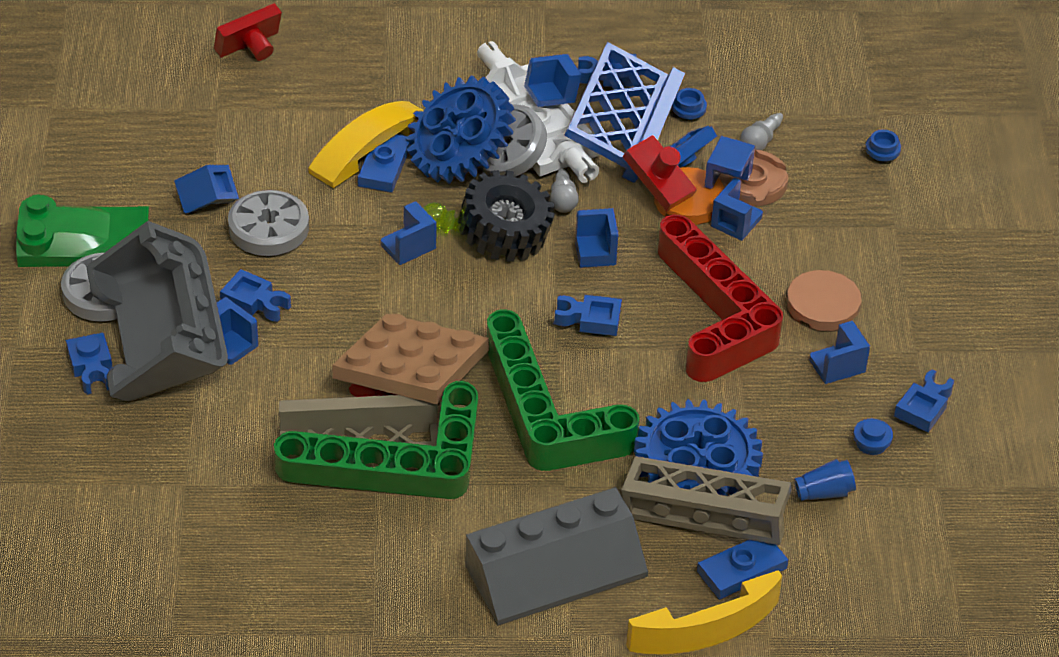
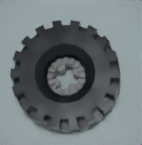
[458,170,555,262]

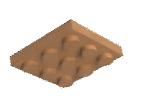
[332,314,489,404]

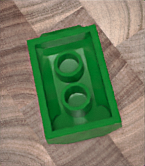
[16,194,149,267]

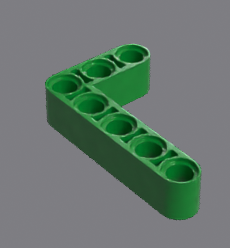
[486,309,639,471]
[274,381,478,499]

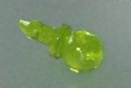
[423,202,468,235]

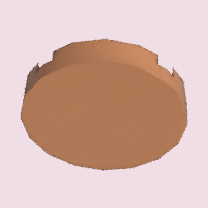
[718,150,788,206]
[786,270,862,331]

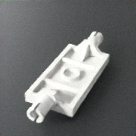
[477,41,600,183]

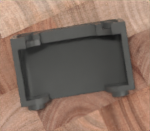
[86,221,228,401]

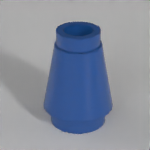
[794,459,856,501]

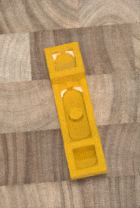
[308,101,424,188]
[626,570,782,655]

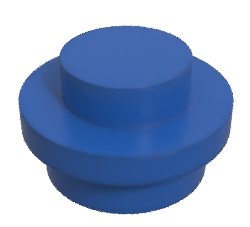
[672,88,707,120]
[866,129,901,162]
[853,418,893,455]

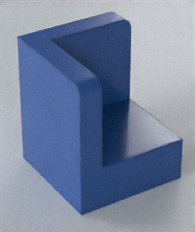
[524,54,582,107]
[705,136,755,189]
[174,165,239,213]
[711,177,763,241]
[381,201,436,265]
[575,208,618,268]
[217,297,258,365]
[809,320,870,384]

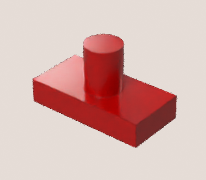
[214,3,282,61]
[623,135,697,212]

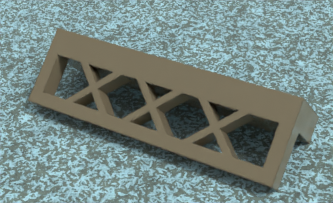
[279,395,438,460]
[621,456,791,545]

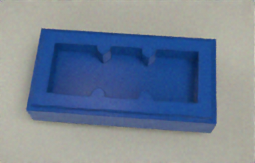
[670,125,717,168]
[358,134,411,193]
[697,540,788,600]

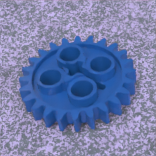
[406,75,516,184]
[634,399,763,496]

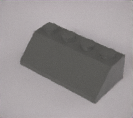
[465,487,648,626]

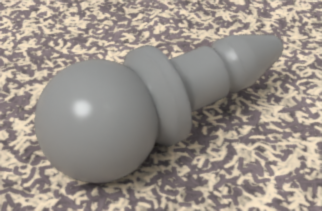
[740,113,783,151]
[550,168,579,213]

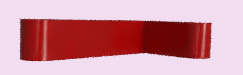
[658,214,783,382]

